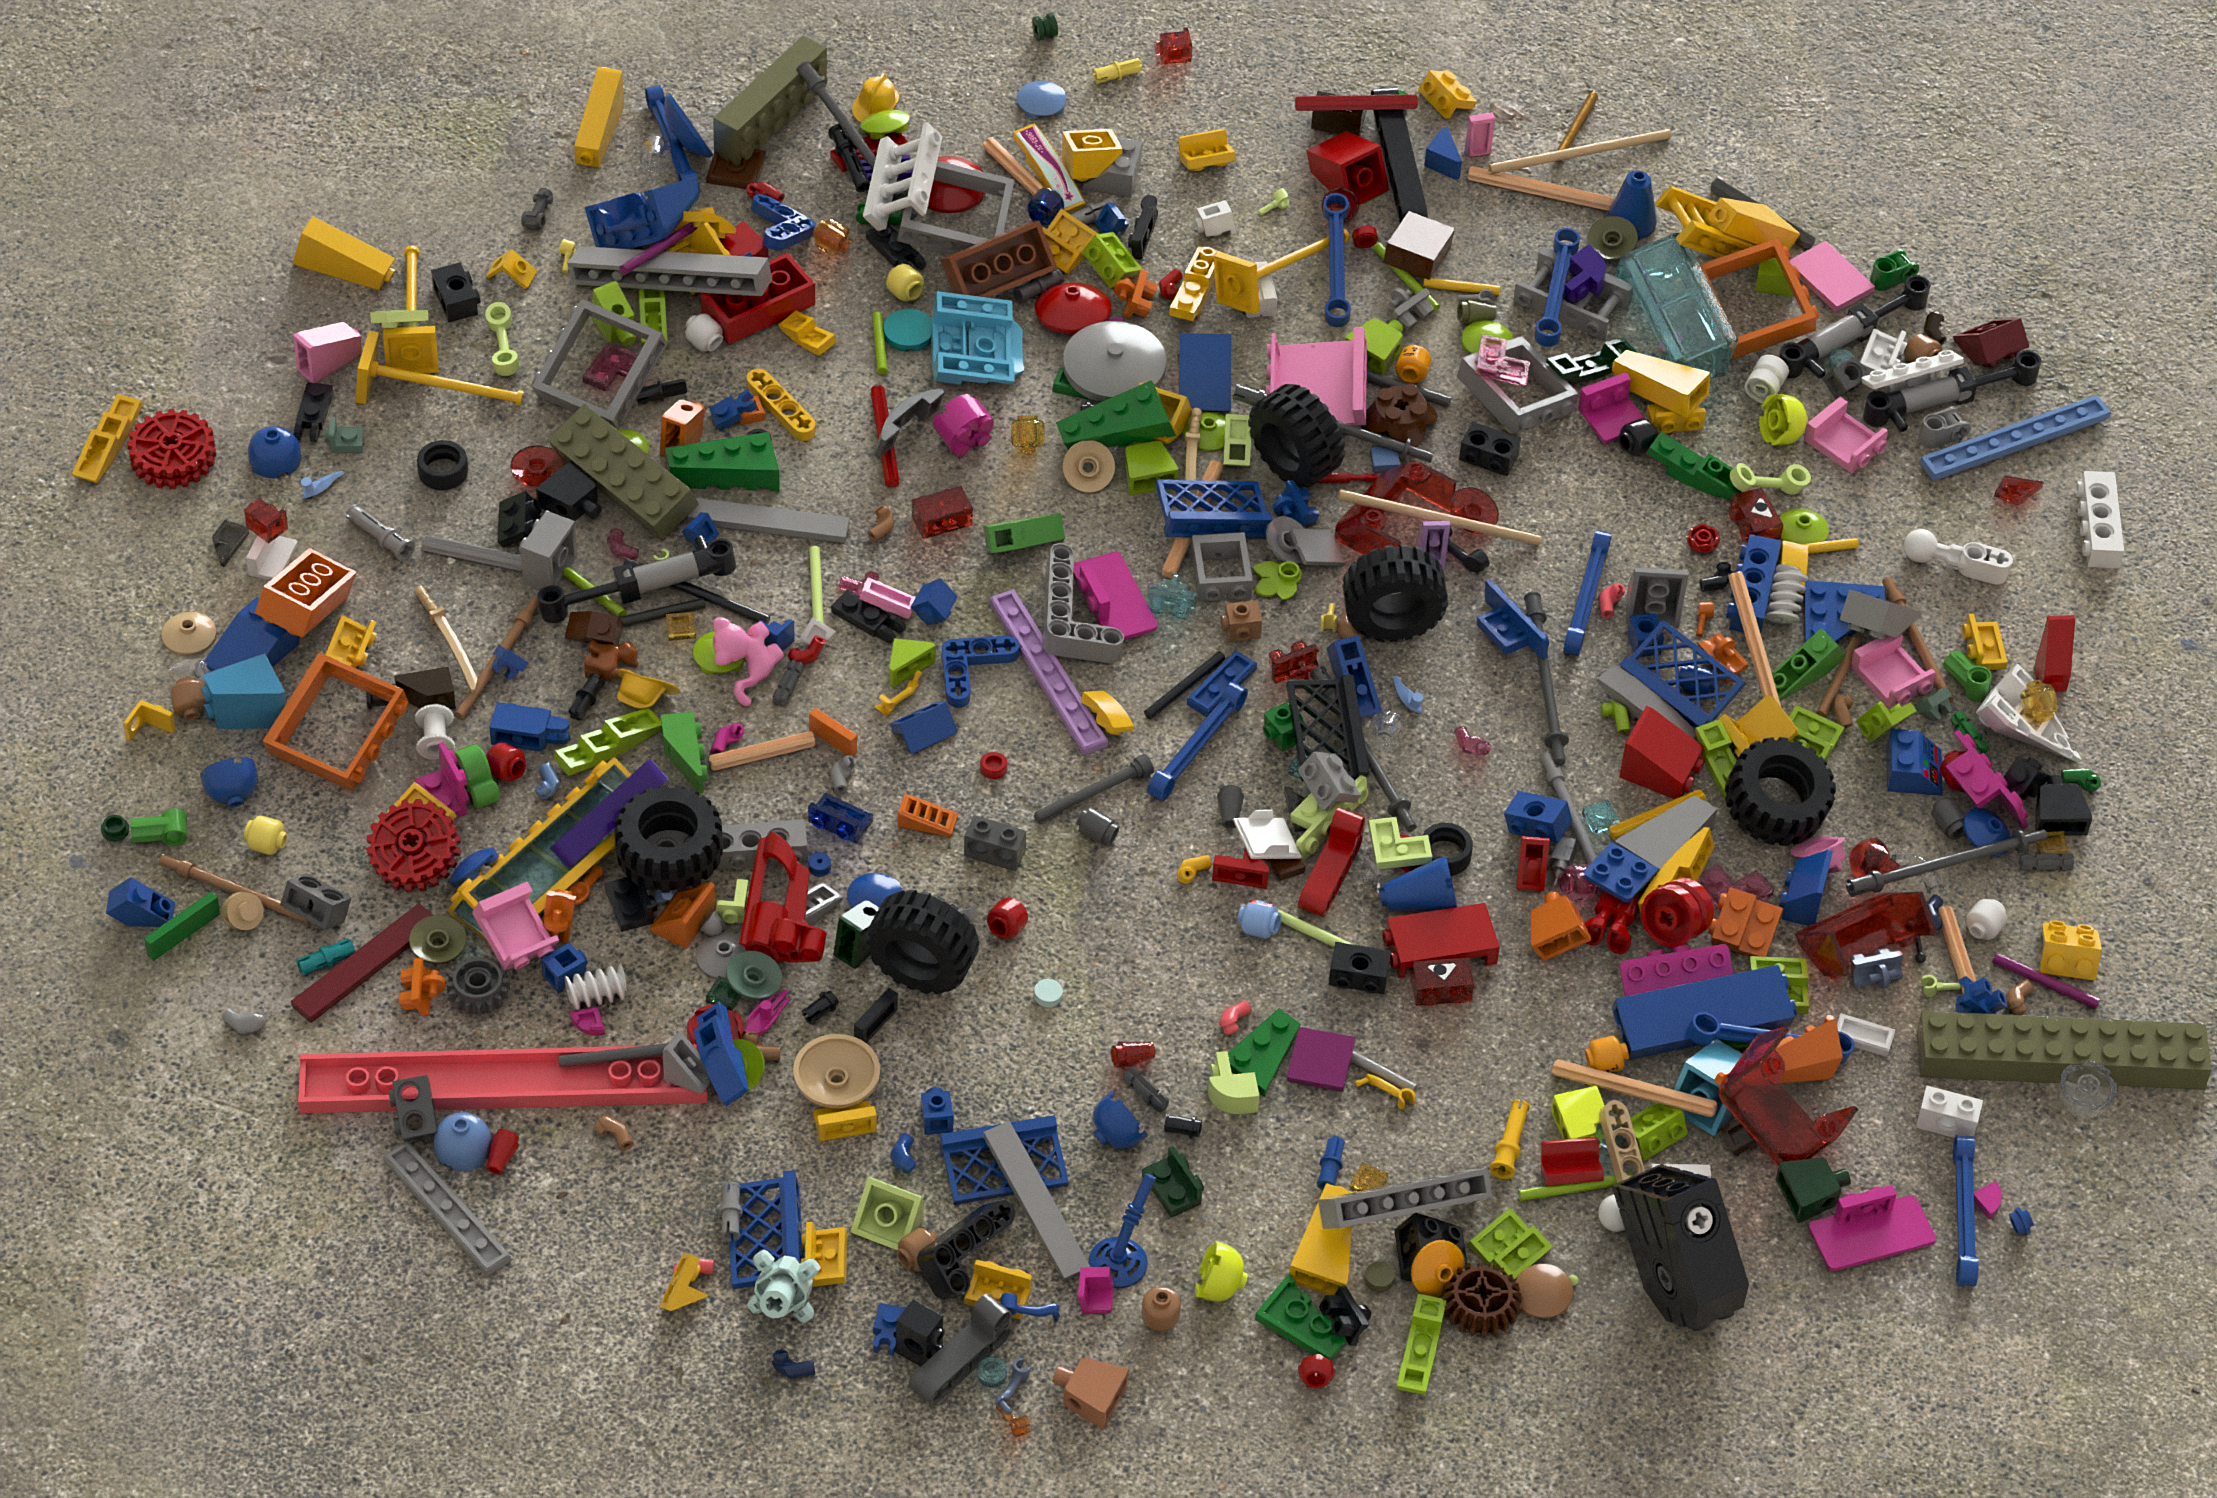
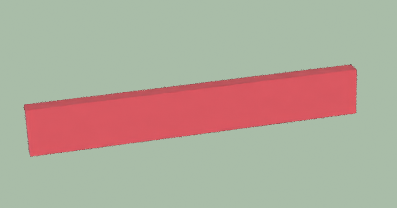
[298,1044,708,1114]

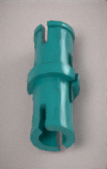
[296,938,356,976]

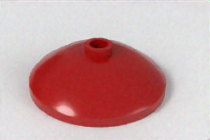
[927,156,986,213]
[1035,282,1111,334]

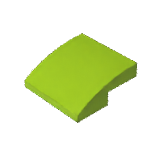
[1789,705,1845,761]
[1749,956,1809,1014]
[1467,1208,1553,1280]

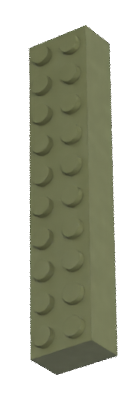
[1916,1011,2212,1090]

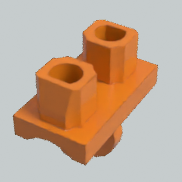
[1114,269,1158,319]
[1697,632,1749,683]
[543,889,576,944]
[398,957,446,1016]

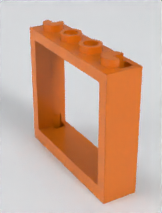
[1692,238,1819,360]
[263,653,408,791]

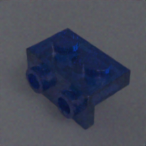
[808,793,873,844]

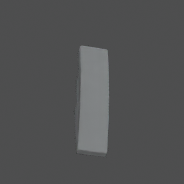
[1596,664,1696,739]

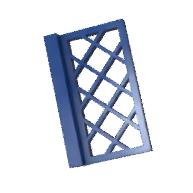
[1156,480,1273,539]
[1619,620,1746,729]
[940,1115,1069,1205]
[728,1170,804,1289]

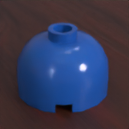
[248,426,302,479]
[200,757,258,807]
[1092,1091,1148,1150]

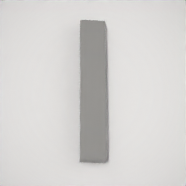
[688,498,850,543]
[983,1121,1090,1282]
[383,1141,511,1277]

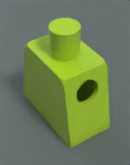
[591,281,637,347]
[1344,318,1403,375]
[1124,440,1178,496]

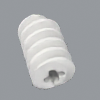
[1765,564,1808,624]
[564,964,627,1011]

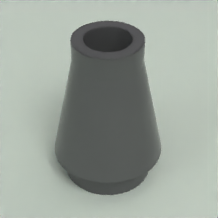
[1217,785,1244,828]

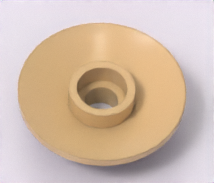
[1062,441,1115,493]
[161,612,216,655]

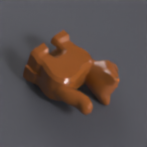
[584,640,639,681]

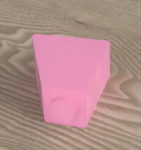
[293,322,362,383]

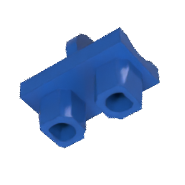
[1272,480,1319,527]
[1956,976,2007,1014]

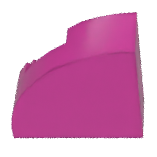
[570,1006,605,1035]
[1974,1181,2002,1219]

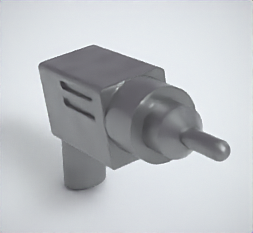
[1549,837,1577,887]

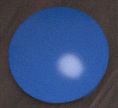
[449,847,499,887]
[847,873,902,909]

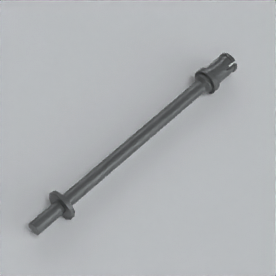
[796,61,918,220]
[1232,384,1434,463]
[1524,591,1569,765]
[1310,666,1417,832]
[1846,829,2047,897]

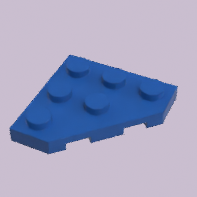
[1803,580,1885,644]

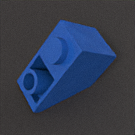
[106,877,175,927]

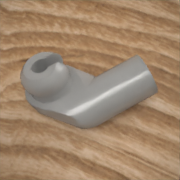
[830,755,857,794]
[222,1008,266,1034]

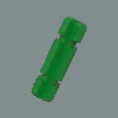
[1950,711,1989,754]

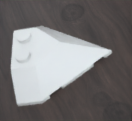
[1976,664,2082,763]

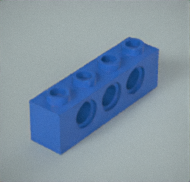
[1726,534,1781,634]

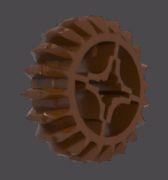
[1442,1261,1522,1339]

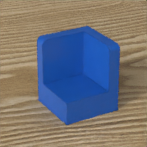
[757,618,795,652]

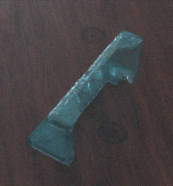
[1615,233,1738,378]

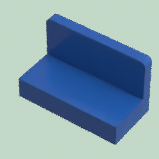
[889,702,958,753]

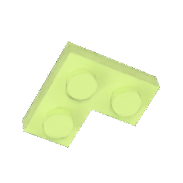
[370,310,428,328]
[1369,817,1432,870]

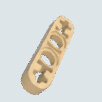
[1599,1100,1645,1183]

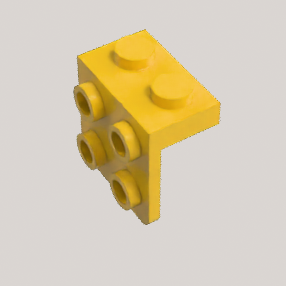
[667,222,730,296]
[1718,695,1798,757]
[2039,920,2102,981]

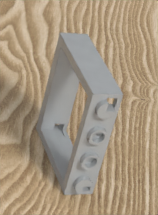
[897,161,1014,254]
[532,299,667,430]

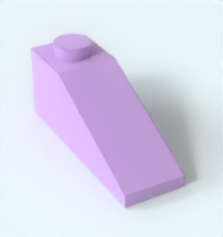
[1415,521,1450,571]

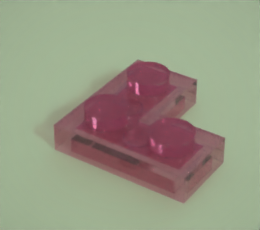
[1475,334,1530,386]
[582,342,639,391]
[1697,864,1774,906]

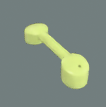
[485,302,520,376]
[1730,463,1811,495]

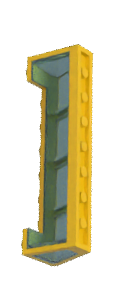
[447,757,632,940]

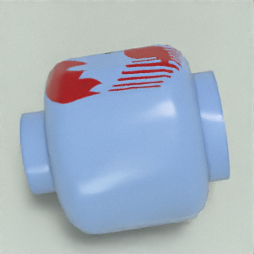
[1238,899,1282,939]

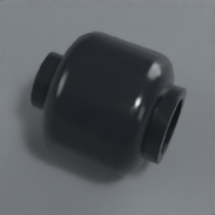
[1618,418,1658,456]

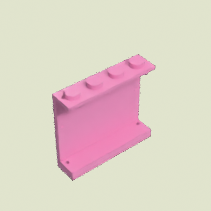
[1266,327,1367,426]

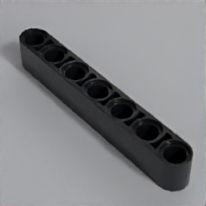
[1371,87,1428,223]

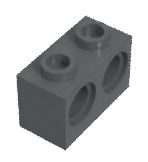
[964,815,1027,872]
[280,873,352,930]
[388,1075,437,1142]

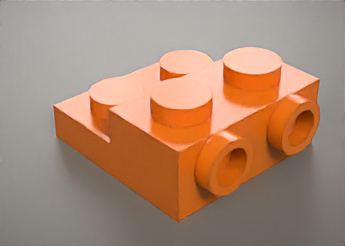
[1708,887,1783,957]

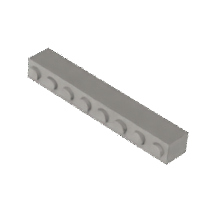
[567,246,772,296]

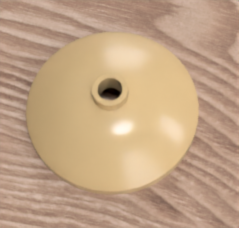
[793,1034,880,1108]

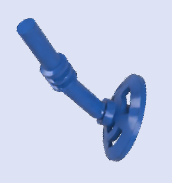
[1088,1173,1156,1288]

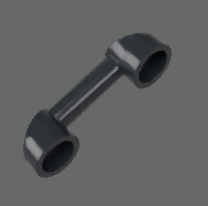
[1447,526,1490,572]

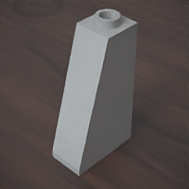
[1615,795,1717,872]

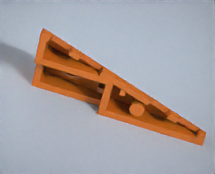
[1714,1015,1843,1088]

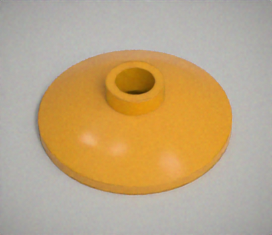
[1411,1240,1464,1297]

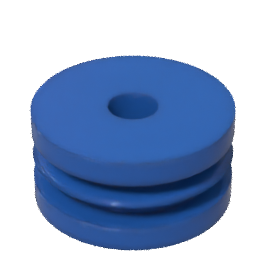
[808,852,831,877]

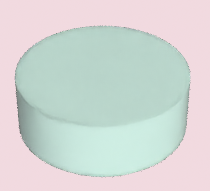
[1034,979,1063,1008]

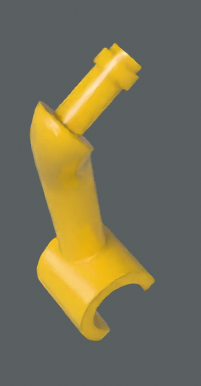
[875,670,922,716]
[1354,1074,1416,1110]

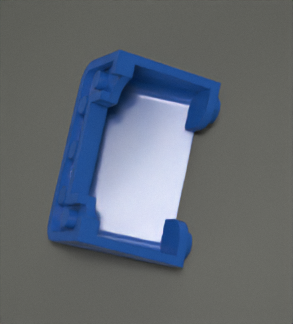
[584,177,699,249]

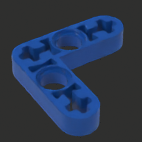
[751,194,816,250]
[941,636,1020,708]

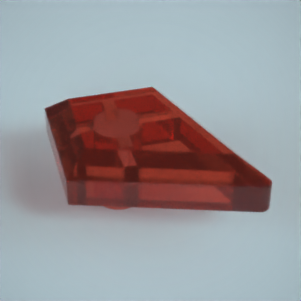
[1994,476,2044,506]

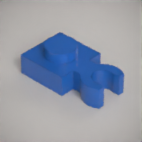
[709,390,757,431]
[873,1303,906,1356]

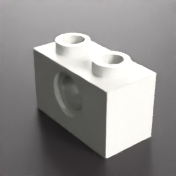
[1916,1086,1983,1138]

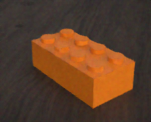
[255,548,357,638]

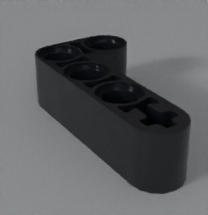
[917,1200,1015,1300]

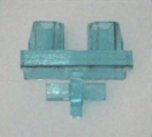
[1147,573,1197,620]

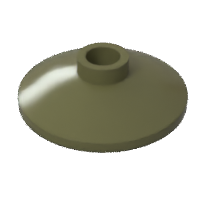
[1587,216,1638,260]
[409,915,467,964]

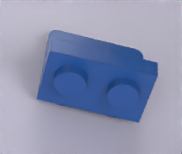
[1583,842,1658,903]

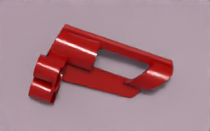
[739,832,827,963]

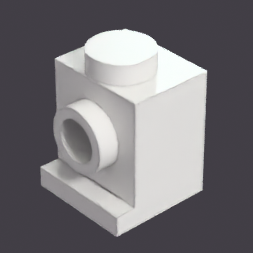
[1195,200,1236,237]

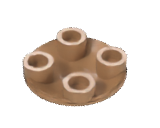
[1515,1264,1573,1318]

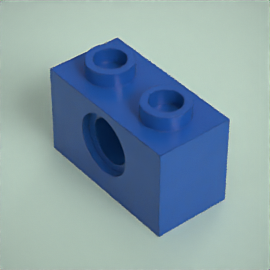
[1504,791,1572,843]

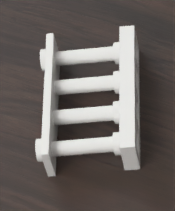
[863,122,942,231]

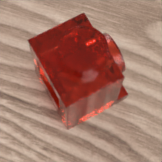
[1154,27,1192,65]
[244,498,288,544]

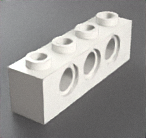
[2076,471,2124,568]

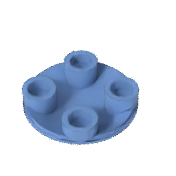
[1017,81,1066,119]

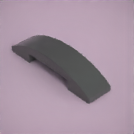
[875,389,945,459]

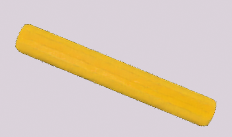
[1608,789,1706,841]

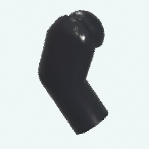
[1699,562,1733,592]

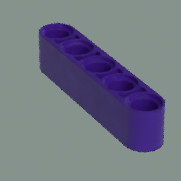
[550,758,669,869]

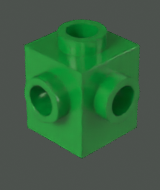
[1263,702,1305,752]

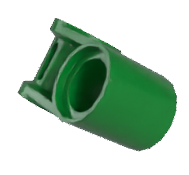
[1869,249,1920,291]

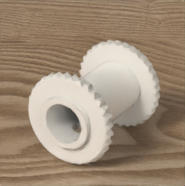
[415,704,455,760]

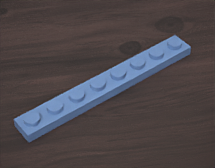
[1920,395,2111,481]

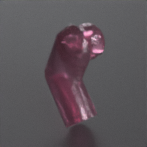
[839,571,880,595]

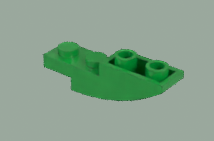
[1646,431,1745,501]

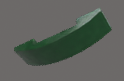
[1546,338,1638,382]

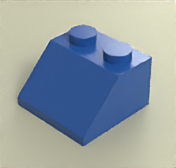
[1779,850,1833,927]

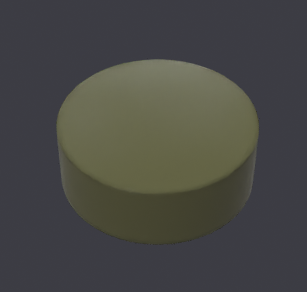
[1364,1262,1395,1292]

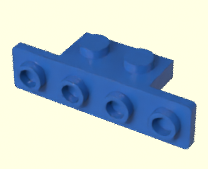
[1477,580,1549,660]

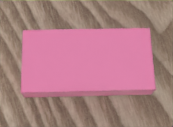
[1464,112,1495,158]
[859,578,916,620]

